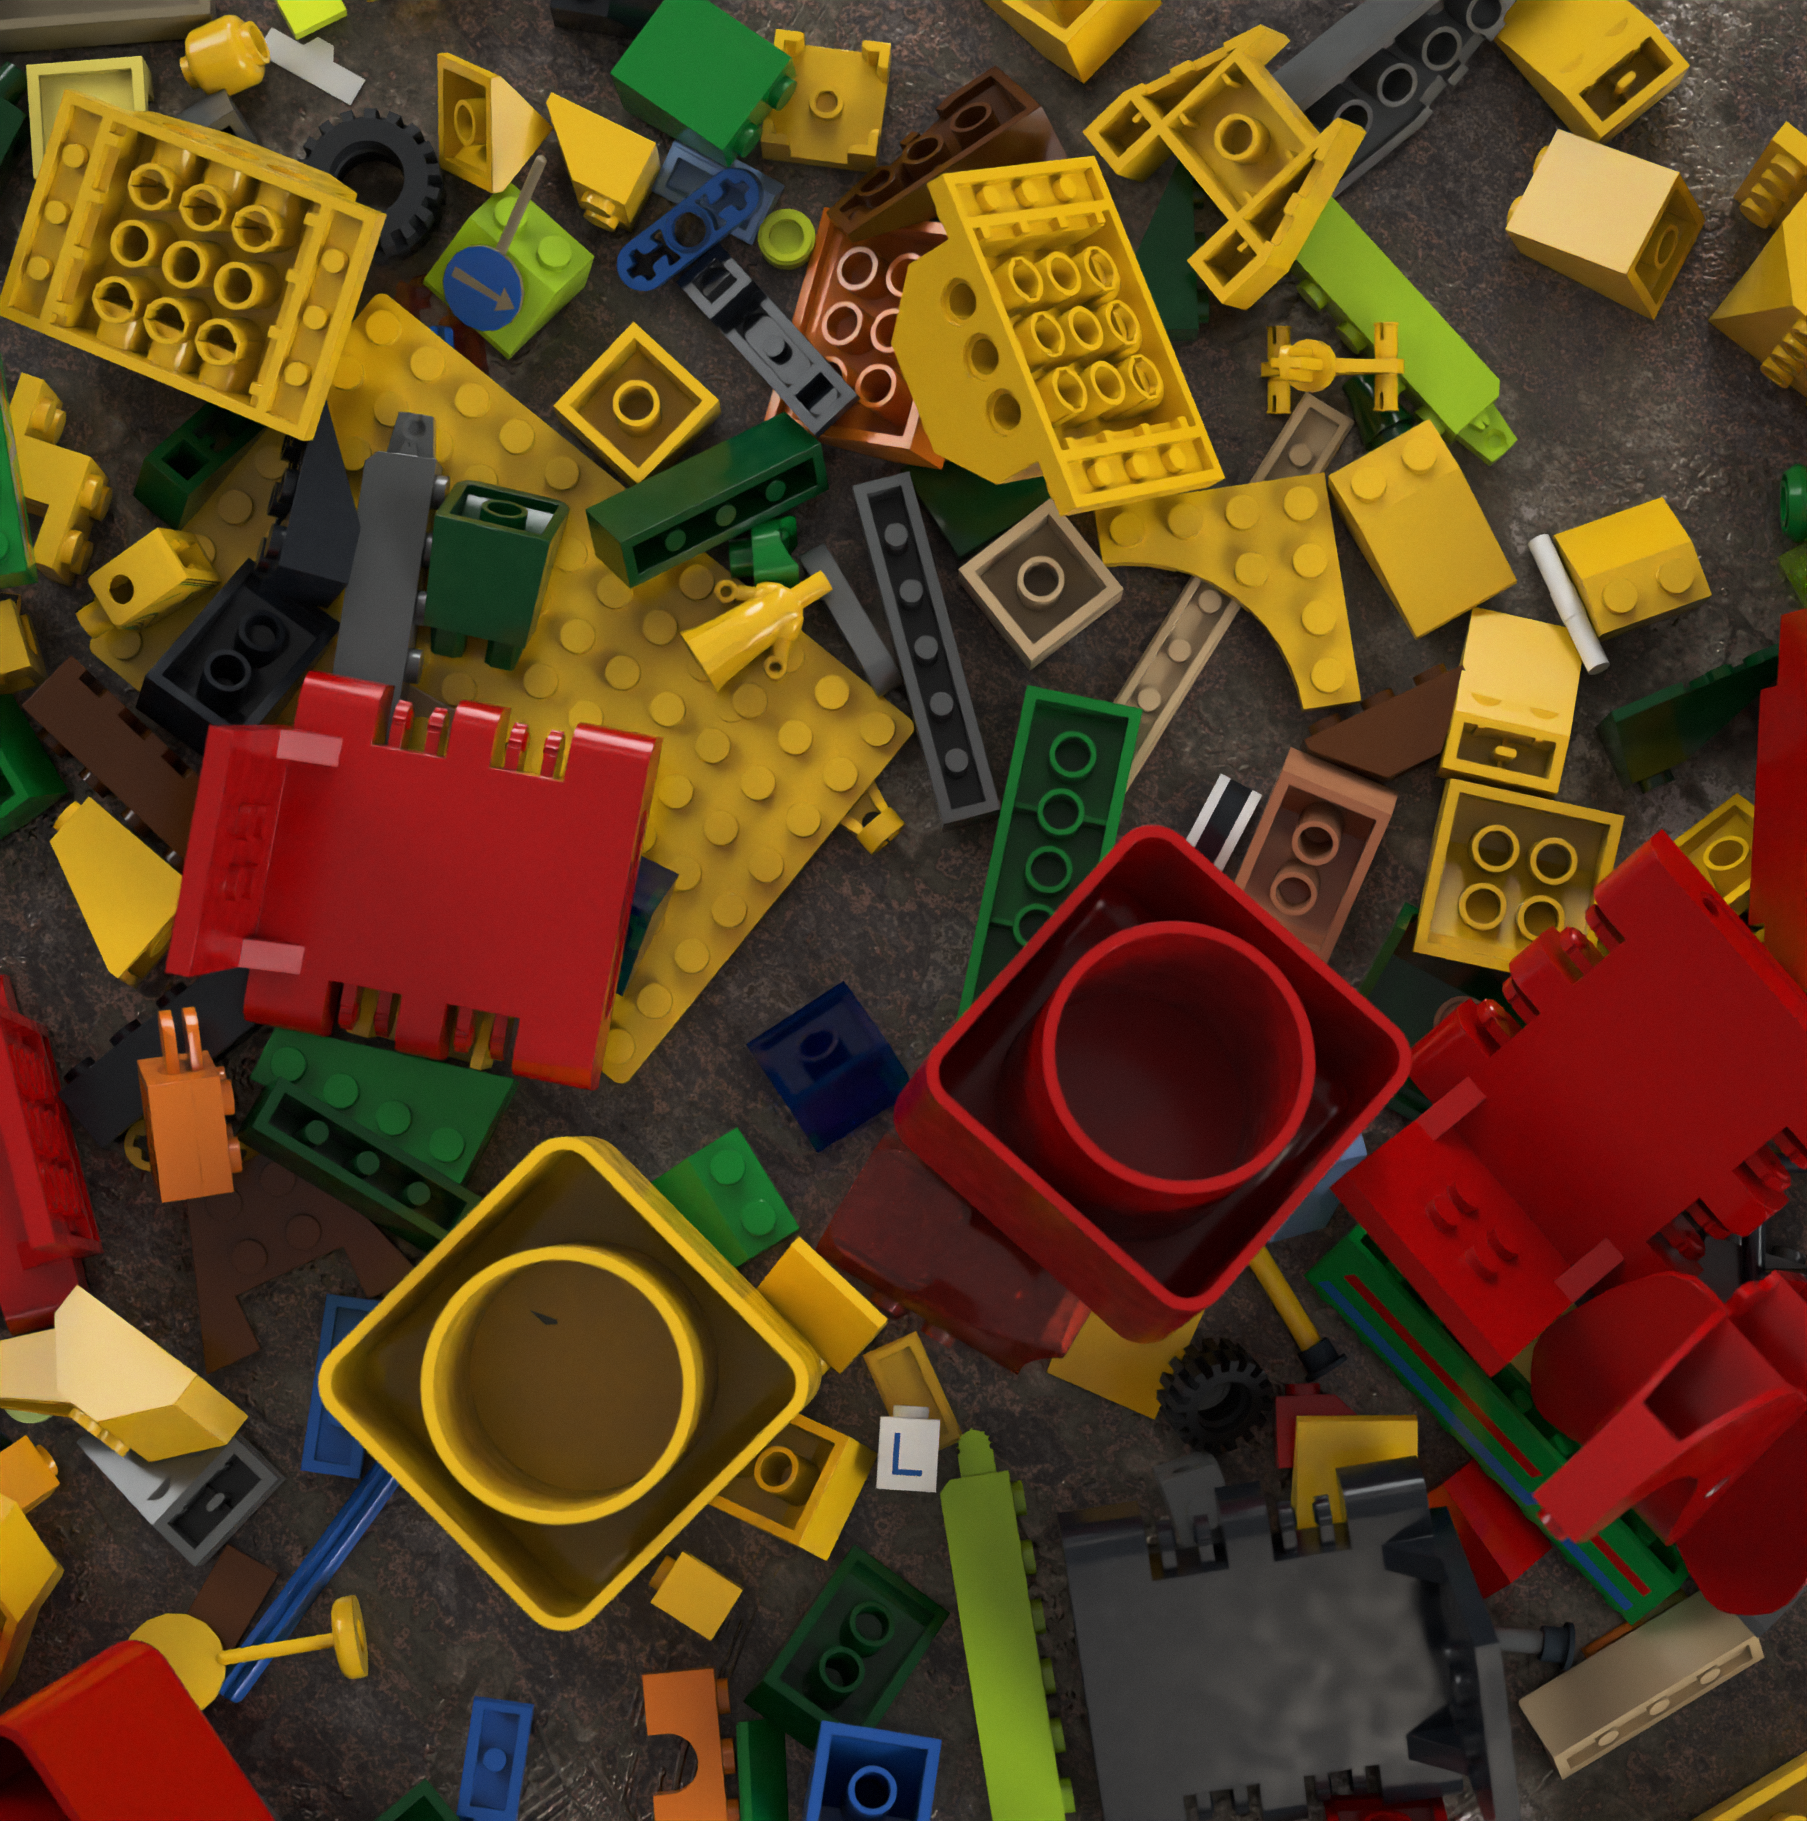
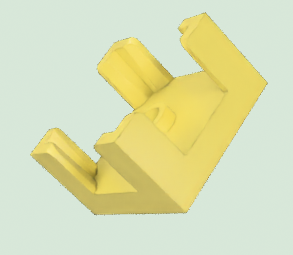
[26,56,154,181]

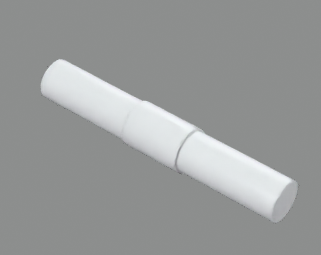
[1528,534,1610,675]

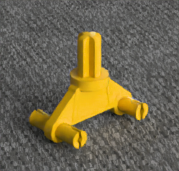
[1261,322,1405,414]

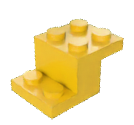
[10,372,113,587]

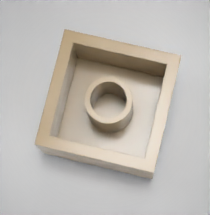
[958,498,1124,671]

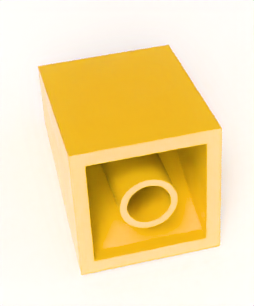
[1505,129,1706,320]
[50,797,182,989]

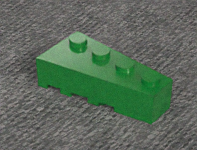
[249,1027,520,1188]

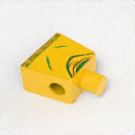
[75,527,223,639]

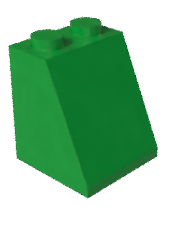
[610,0,797,168]

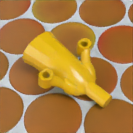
[679,570,833,692]

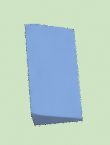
[651,139,785,245]

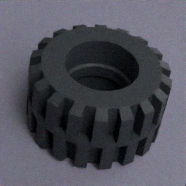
[297,108,446,267]

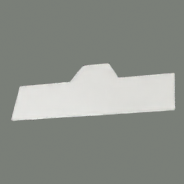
[265,27,365,105]

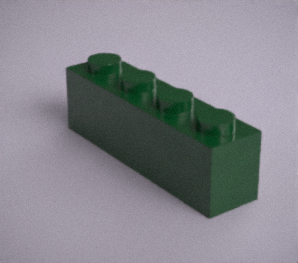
[585,411,829,589]
[235,1076,483,1254]

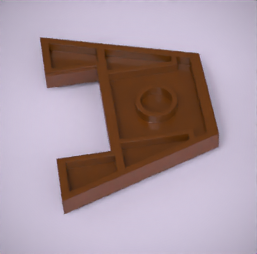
[186,1154,416,1375]

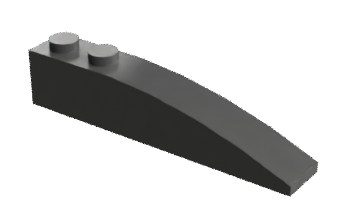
[1272,0,1516,198]

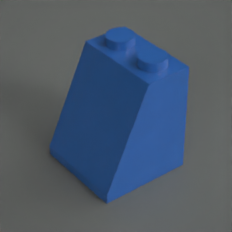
[801,1720,942,1821]

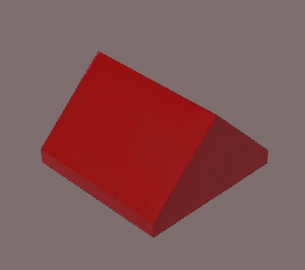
[1426,1457,1553,1600]

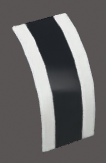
[1186,774,1262,871]

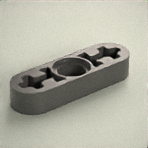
[797,543,904,698]

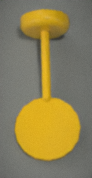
[128,1595,369,1711]

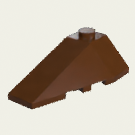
[826,65,1069,243]

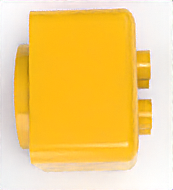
[318,1136,822,1631]

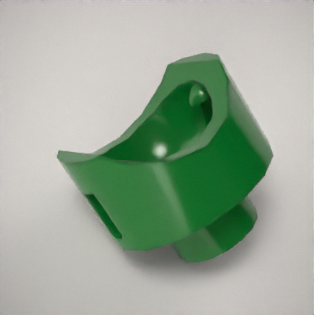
[729,516,799,589]

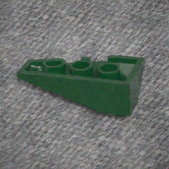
[1595,643,1779,794]

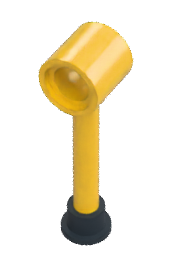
[1249,1245,1348,1383]

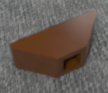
[1300,663,1466,785]

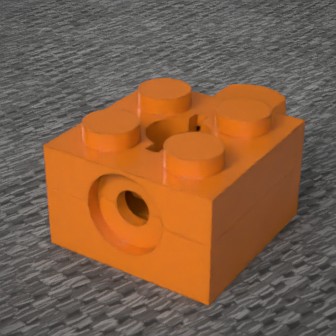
[137,1006,242,1203]

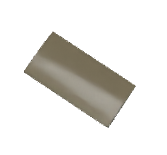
[0,0,216,53]

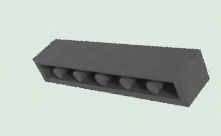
[853,471,1001,832]

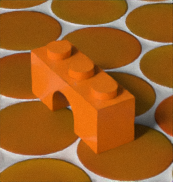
[642,1666,741,1821]

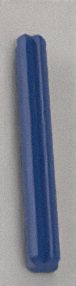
[219,1460,400,1703]

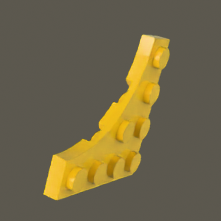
[1093,472,1361,712]

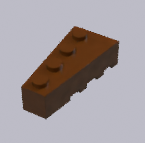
[21,655,200,874]

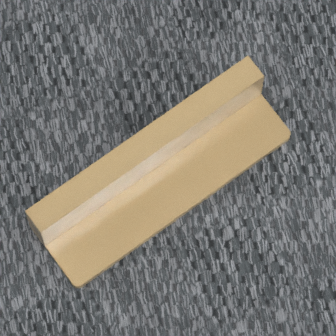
[1518,1591,1764,1780]

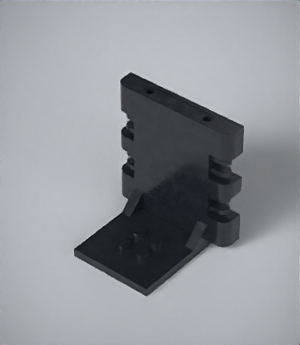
[1057,1455,1521,1821]

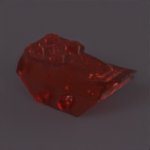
[815,1130,1091,1375]

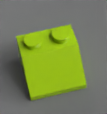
[423,182,595,360]

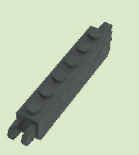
[333,412,450,744]

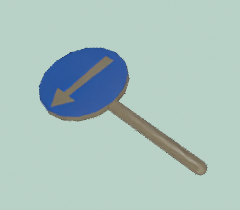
[443,155,547,331]

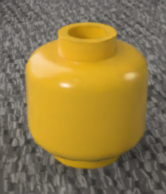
[180,15,270,96]

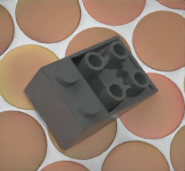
[76,1431,287,1567]

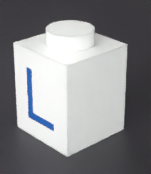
[876,1405,940,1492]

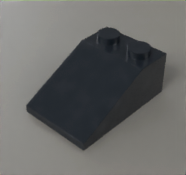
[136,558,340,757]

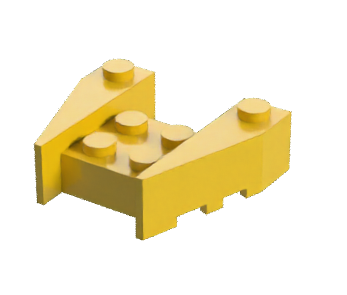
[1083,24,1367,311]

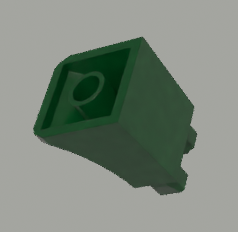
[423,480,570,671]

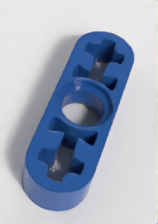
[617,168,764,291]

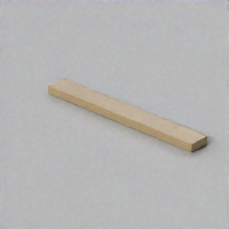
[1113,392,1355,794]

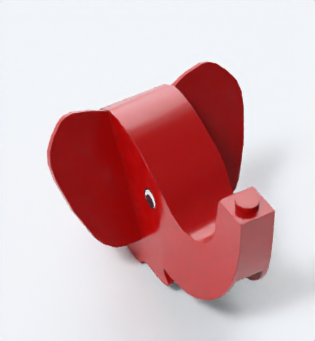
[1530,1270,1807,1616]

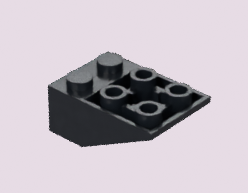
[254,400,361,609]

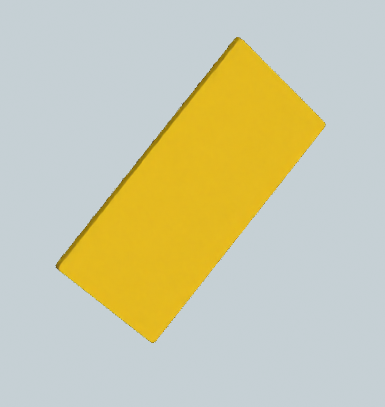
[89,294,914,1084]

